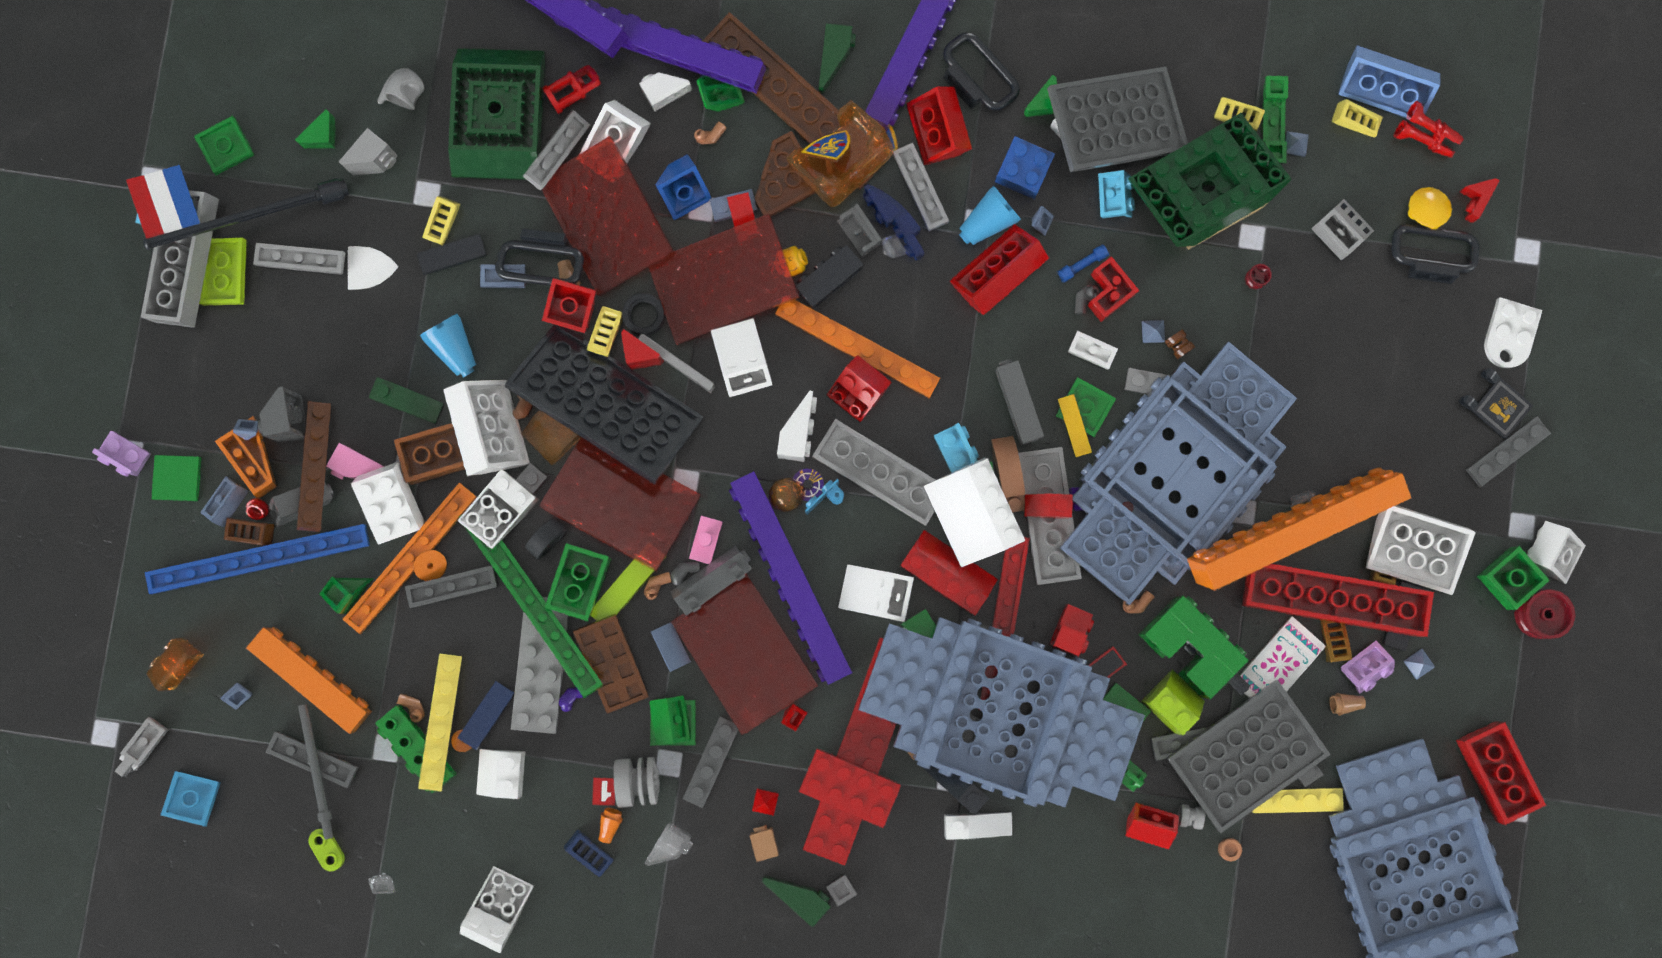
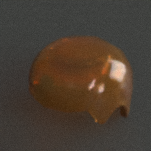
[769,478,805,512]

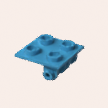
[805,479,844,515]

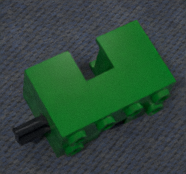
[1138,596,1251,699]

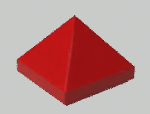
[781,704,808,731]
[752,789,779,816]

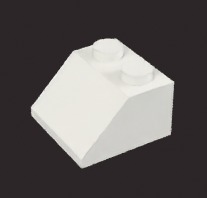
[1527,521,1586,584]
[476,749,525,799]

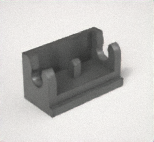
[837,204,882,257]

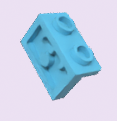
[1098,170,1135,218]
[934,423,979,473]

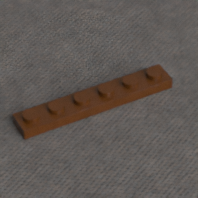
[297,401,331,532]

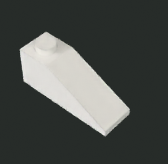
[944,812,1012,839]

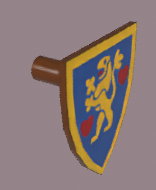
[801,130,851,174]

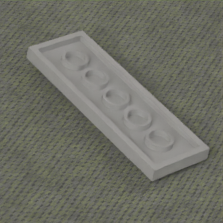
[812,419,935,526]
[1018,447,1082,585]
[511,597,569,734]

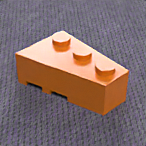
[215,416,277,499]

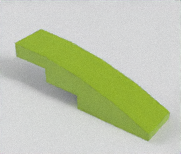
[590,543,666,621]

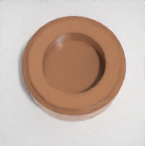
[1218,838,1242,861]

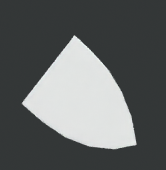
[348,246,398,290]

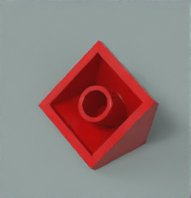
[621,329,664,370]

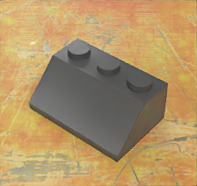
[258,387,306,443]

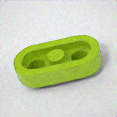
[309,828,345,871]

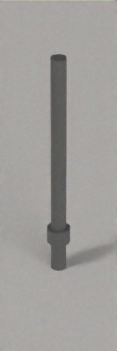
[298,704,334,840]

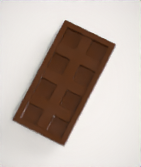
[573,614,649,713]

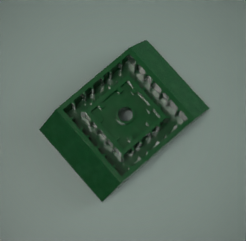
[448,48,545,180]
[1128,113,1291,247]

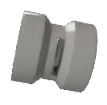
[1178,804,1205,830]

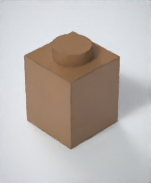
[750,825,779,862]

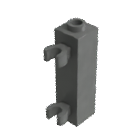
[995,359,1044,445]
[670,545,752,615]

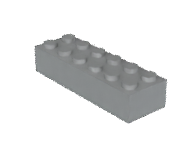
[141,190,219,328]

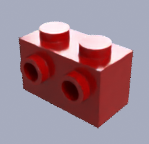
[1125,802,1179,849]

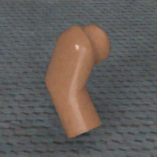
[512,395,532,420]
[644,572,672,600]

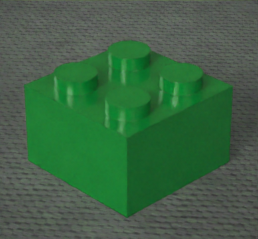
[1477,546,1550,610]

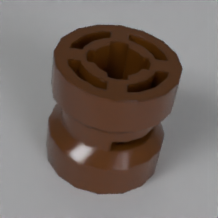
[1165,329,1195,360]

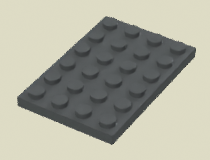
[1047,67,1188,172]
[1167,680,1331,833]

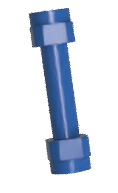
[1057,244,1109,282]

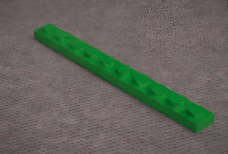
[459,514,603,698]

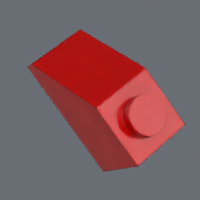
[1024,494,1073,519]

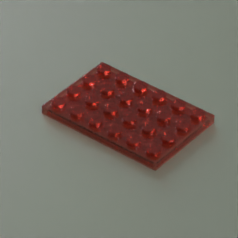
[542,136,674,296]
[647,214,800,345]
[539,437,701,572]
[671,574,818,735]

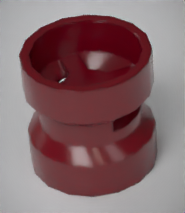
[1245,264,1272,290]

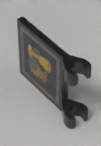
[1459,368,1533,439]

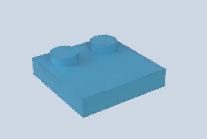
[161,771,221,827]

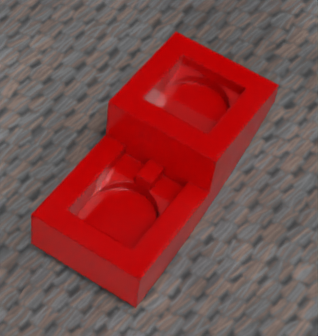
[727,192,759,241]

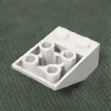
[711,318,772,397]
[777,391,817,462]
[458,469,539,549]
[838,564,914,622]
[460,866,534,953]

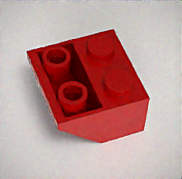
[826,355,892,422]

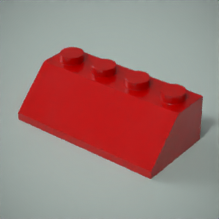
[950,224,1049,316]
[899,530,998,616]

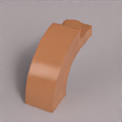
[991,436,1025,512]

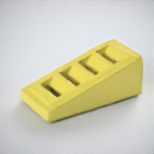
[1214,97,1265,131]
[1332,99,1383,137]
[423,196,461,245]
[587,306,623,357]

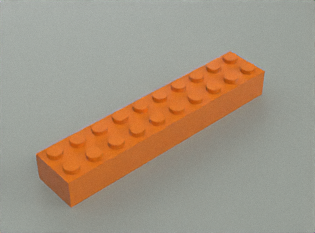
[1187,468,1411,590]

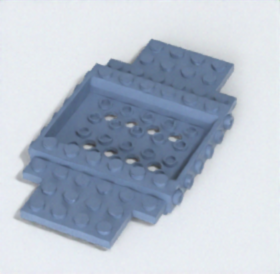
[1060,342,1297,605]
[859,617,1145,807]
[1329,739,1518,958]

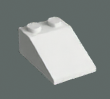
[577,100,651,183]

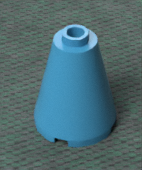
[959,186,1021,245]
[420,314,476,377]

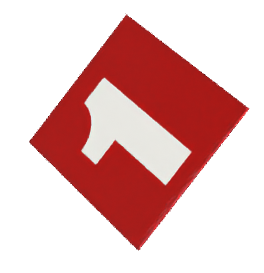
[592,778,615,806]

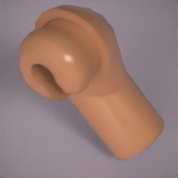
[694,122,727,145]
[1122,590,1155,614]
[396,693,424,723]

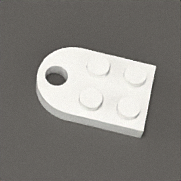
[1484,297,1542,368]

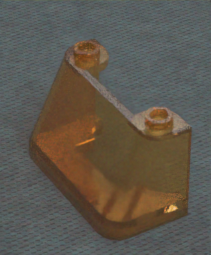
[786,100,894,207]

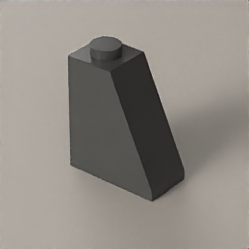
[268,483,333,528]

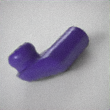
[559,687,589,712]

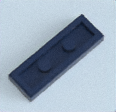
[457,681,515,751]

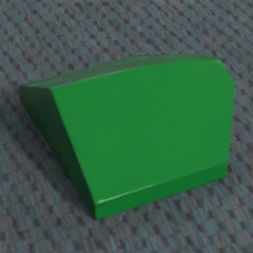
[696,75,745,112]

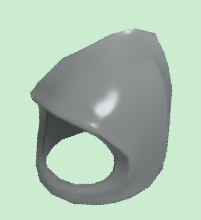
[377,68,424,110]

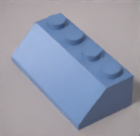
[1338,46,1440,117]

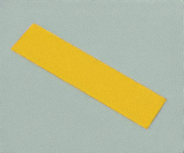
[1058,394,1092,457]

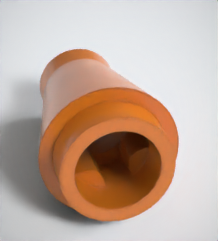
[598,808,623,843]

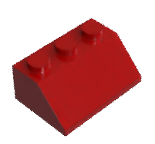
[906,86,972,165]

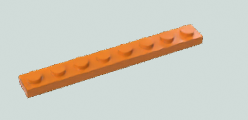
[775,295,940,398]
[342,482,477,634]

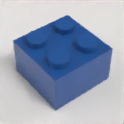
[995,136,1055,200]

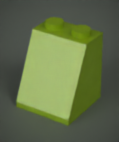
[1141,669,1205,735]

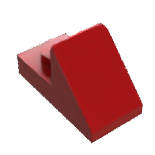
[1459,178,1500,223]

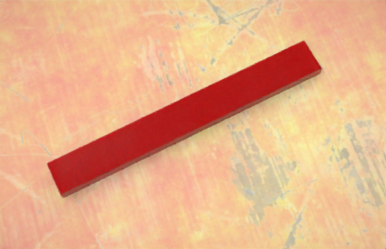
[978,537,1030,711]

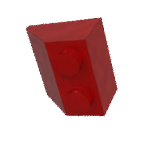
[542,278,596,333]

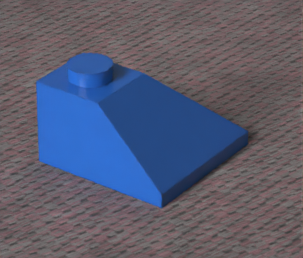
[655,154,712,220]

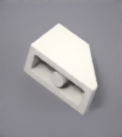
[639,73,692,112]

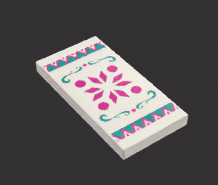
[1240,616,1326,698]

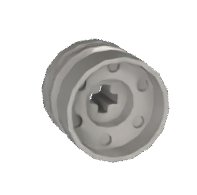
[614,756,660,808]

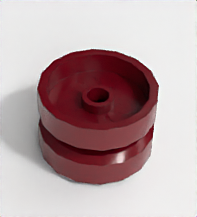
[1514,589,1576,639]

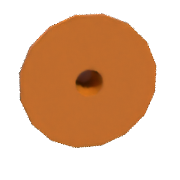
[413,550,447,581]

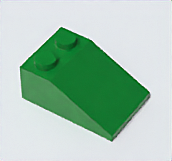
[545,543,612,621]

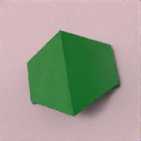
[319,576,374,614]

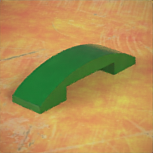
[1261,76,1288,164]

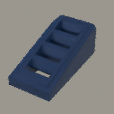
[564,830,614,878]

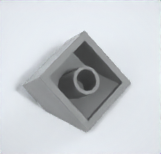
[339,128,398,176]

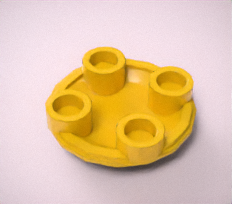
[1408,187,1452,229]

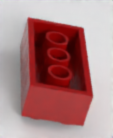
[1456,721,1546,825]
[799,748,901,828]

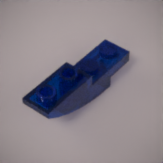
[863,184,925,261]

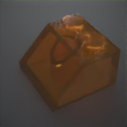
[521,410,581,466]
[146,638,203,691]

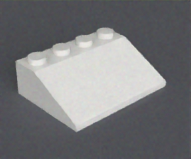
[444,380,530,476]
[924,458,1025,567]
[1366,505,1476,595]

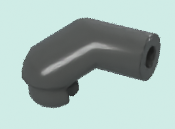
[1075,285,1099,315]
[670,562,700,586]

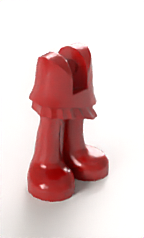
[1394,101,1464,158]

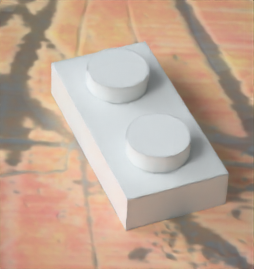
[1068,331,1118,370]

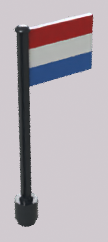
[126,165,349,250]

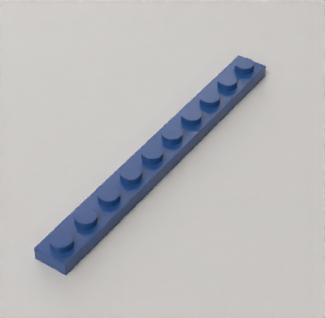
[145,524,370,594]

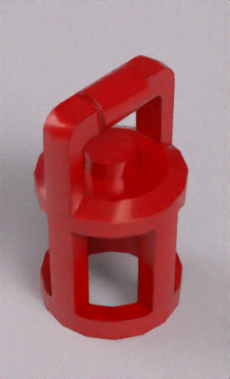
[542,65,601,114]

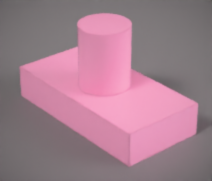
[689,516,723,564]

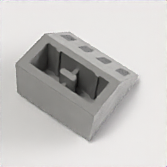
[1311,199,1374,260]

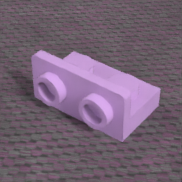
[92,431,151,477]
[1341,641,1395,694]

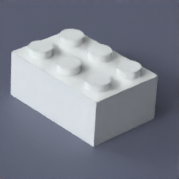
[351,462,425,544]

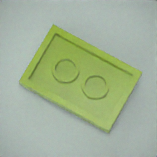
[199,238,246,306]

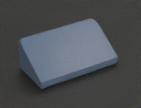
[200,476,248,527]
[651,622,691,672]

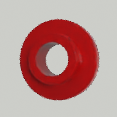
[246,498,269,520]

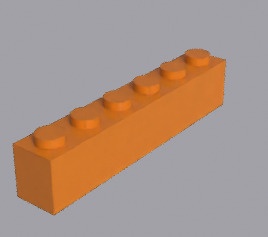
[246,627,372,734]

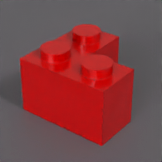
[1087,256,1139,322]
[1049,604,1094,656]

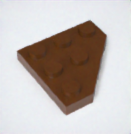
[755,131,823,220]

